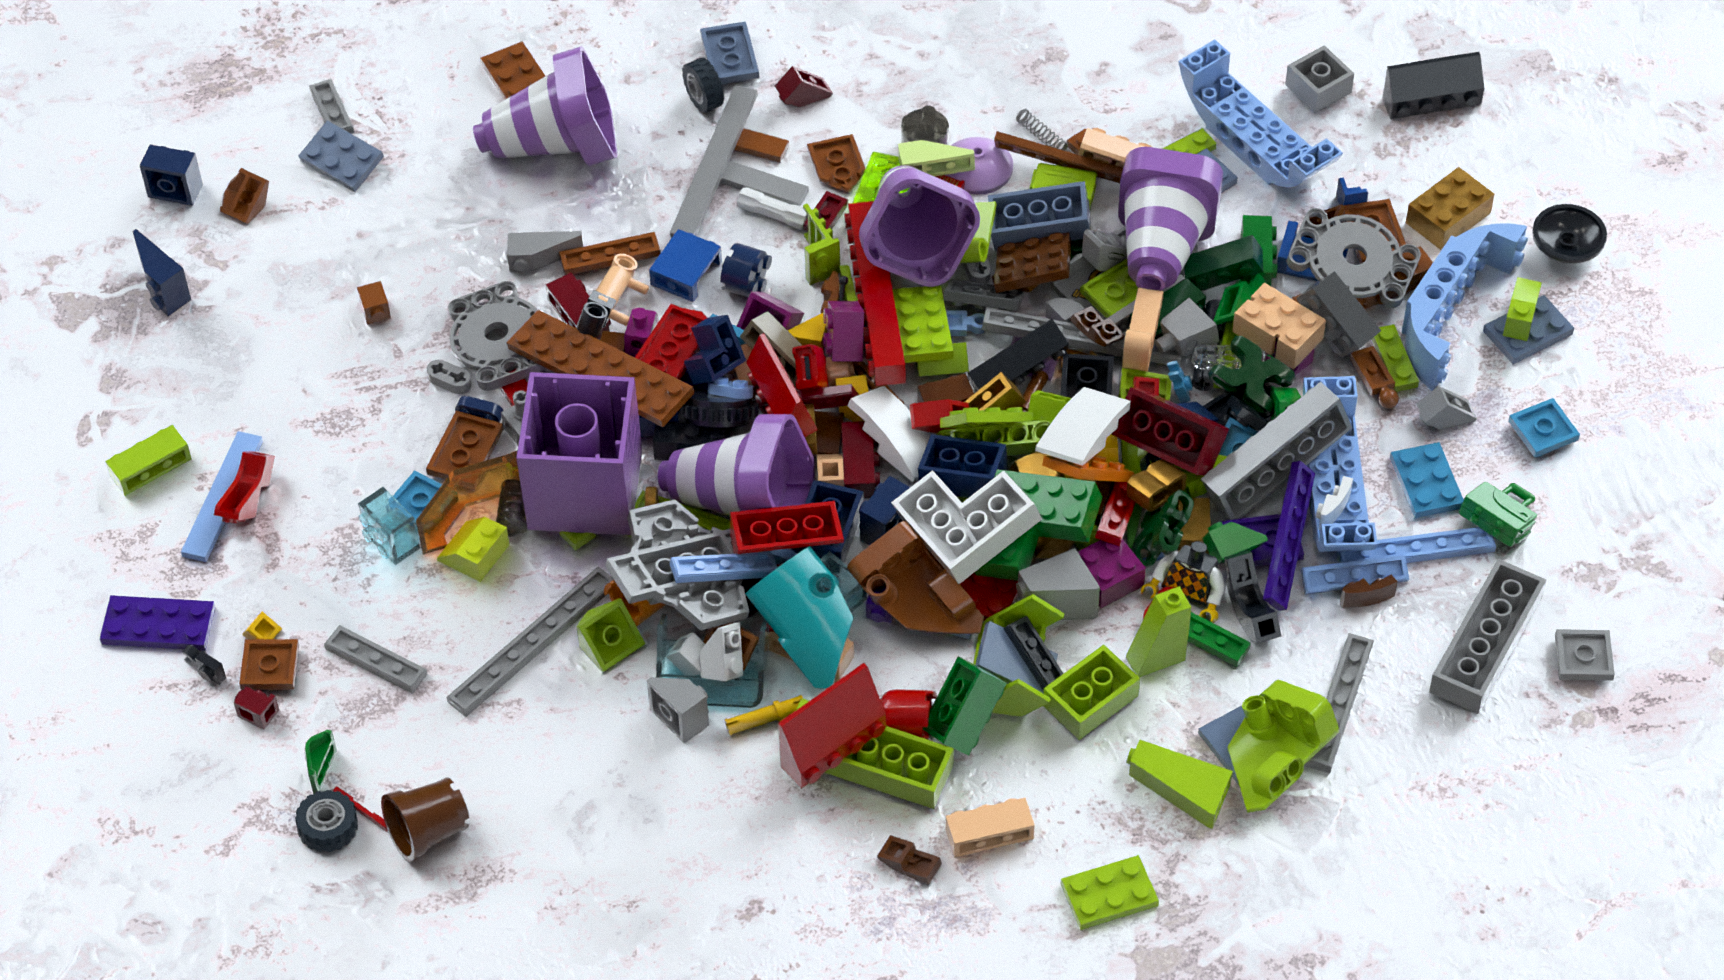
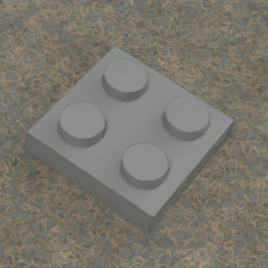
[1555,629,1615,681]

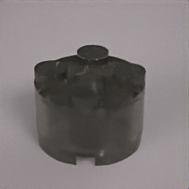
[901,106,949,145]

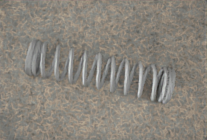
[1016,108,1068,151]

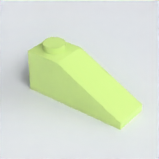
[898,140,975,176]

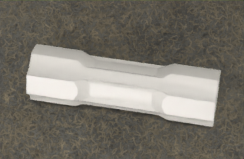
[737,187,808,230]

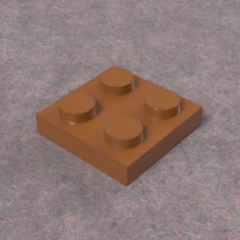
[239,639,299,690]

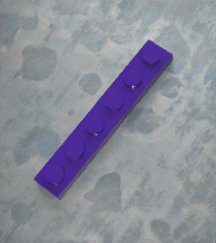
[1263,461,1315,611]

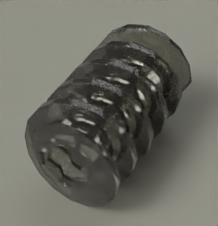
[496,479,528,537]

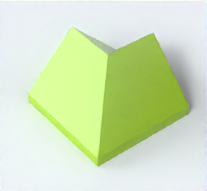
[576,598,646,672]

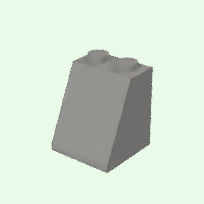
[1015,548,1100,620]

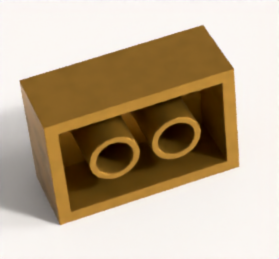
[1405,167,1495,250]

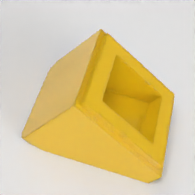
[242,611,282,639]

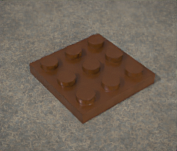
[994,232,1071,293]

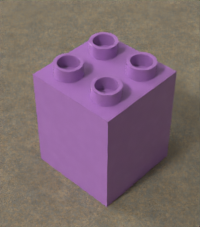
[517,372,642,535]

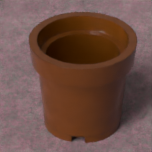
[381,777,469,861]

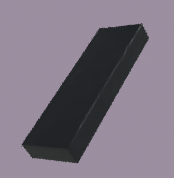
[1004,615,1064,692]

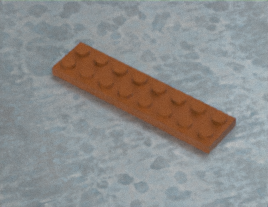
[506,310,694,427]

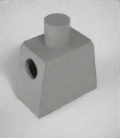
[1155,298,1220,357]

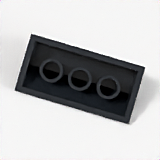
[1382,51,1485,119]

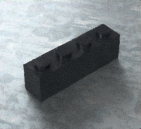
[967,319,1069,392]

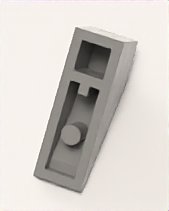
[507,231,584,272]

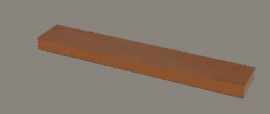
[994,131,1123,184]

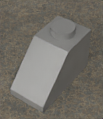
[1416,386,1477,430]

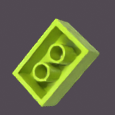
[1044,644,1140,740]

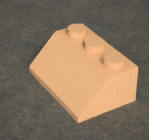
[1078,128,1152,168]

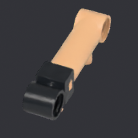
[577,254,649,337]

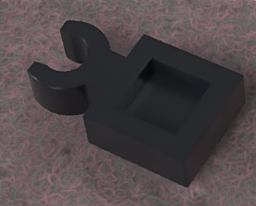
[182,645,226,685]

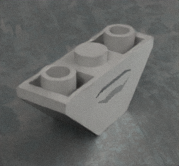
[1082,229,1127,272]

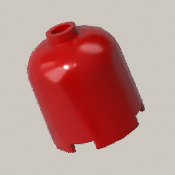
[880,689,937,741]

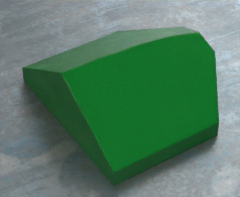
[304,730,337,794]

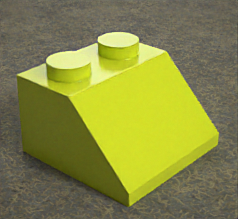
[437,517,509,582]

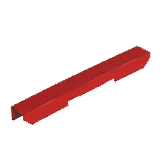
[332,786,388,832]

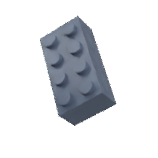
[988,181,1091,251]

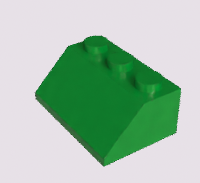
[923,656,1007,756]

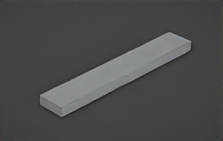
[1304,633,1375,773]

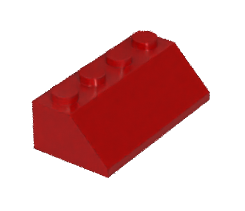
[746,333,818,437]
[730,501,844,554]

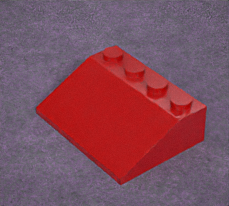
[778,663,886,789]

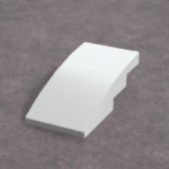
[848,386,930,482]
[1035,387,1131,466]

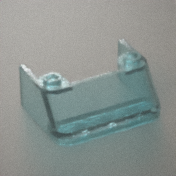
[656,613,769,708]

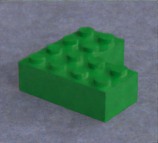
[975,469,1102,581]

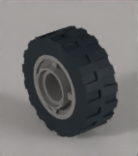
[682,57,724,113]
[295,790,358,852]

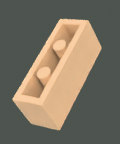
[945,798,1035,858]

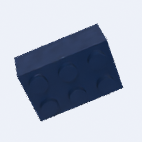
[918,434,1008,498]
[791,480,864,571]

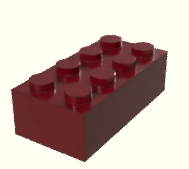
[1111,387,1229,476]

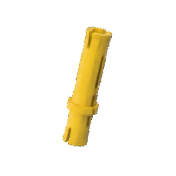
[724,695,803,736]

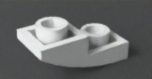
[1316,476,1353,530]

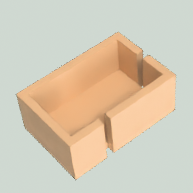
[1232,283,1326,369]

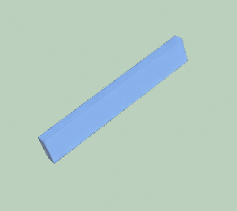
[181,431,263,562]
[1336,527,1496,563]

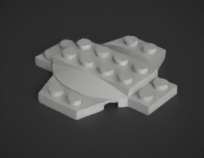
[605,500,749,630]

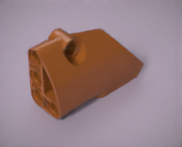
[847,521,984,634]

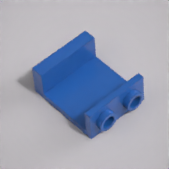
[1277,221,1348,281]
[649,229,722,302]

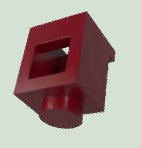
[233,687,279,730]

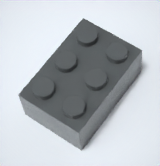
[1296,271,1381,357]

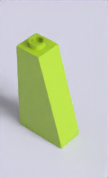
[1126,586,1191,678]
[1126,740,1233,829]

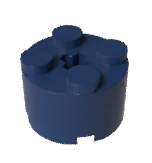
[720,243,772,298]

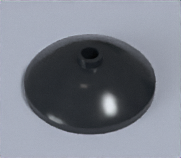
[1532,204,1607,263]

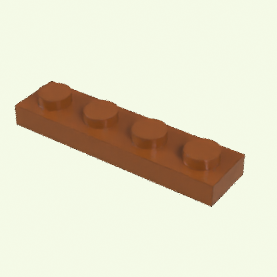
[559,232,661,275]

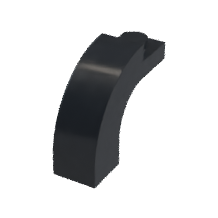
[1224,550,1281,643]

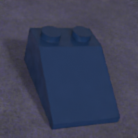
[132,229,191,316]

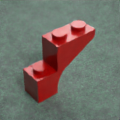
[214,451,275,524]

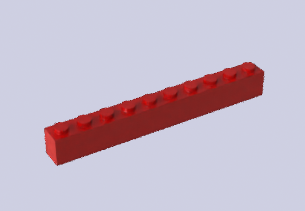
[844,201,906,386]

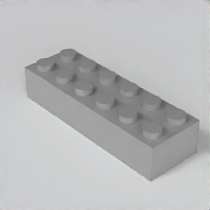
[1201,382,1352,520]
[1429,559,1547,714]

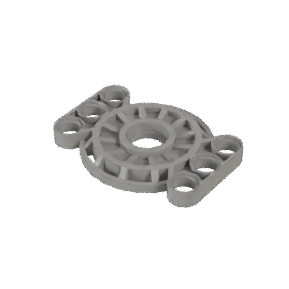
[1287,208,1421,308]
[448,281,546,391]

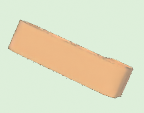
[1122,288,1164,372]

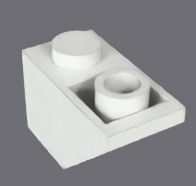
[700,623,743,681]

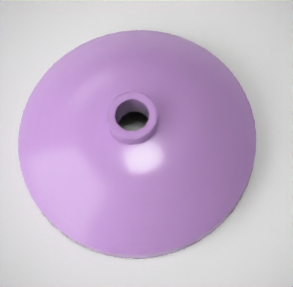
[945,137,1013,194]

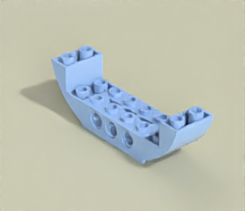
[1178,40,1343,187]
[1401,223,1528,391]
[1303,376,1377,552]

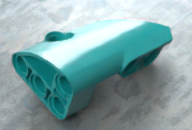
[746,547,854,688]

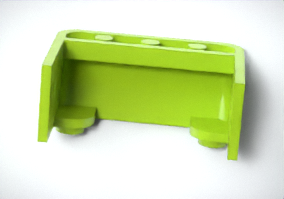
[973,594,1064,717]

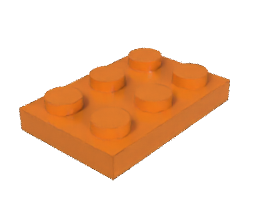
[1042,455,1134,482]

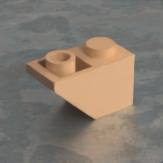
[817,454,844,487]

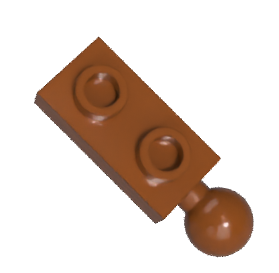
[1350,346,1399,409]

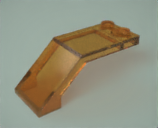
[416,451,522,555]

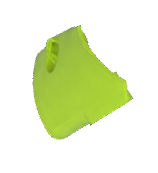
[1227,679,1339,813]

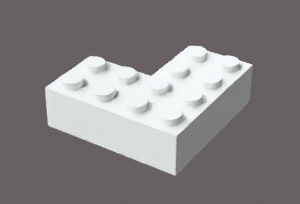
[891,470,1042,584]

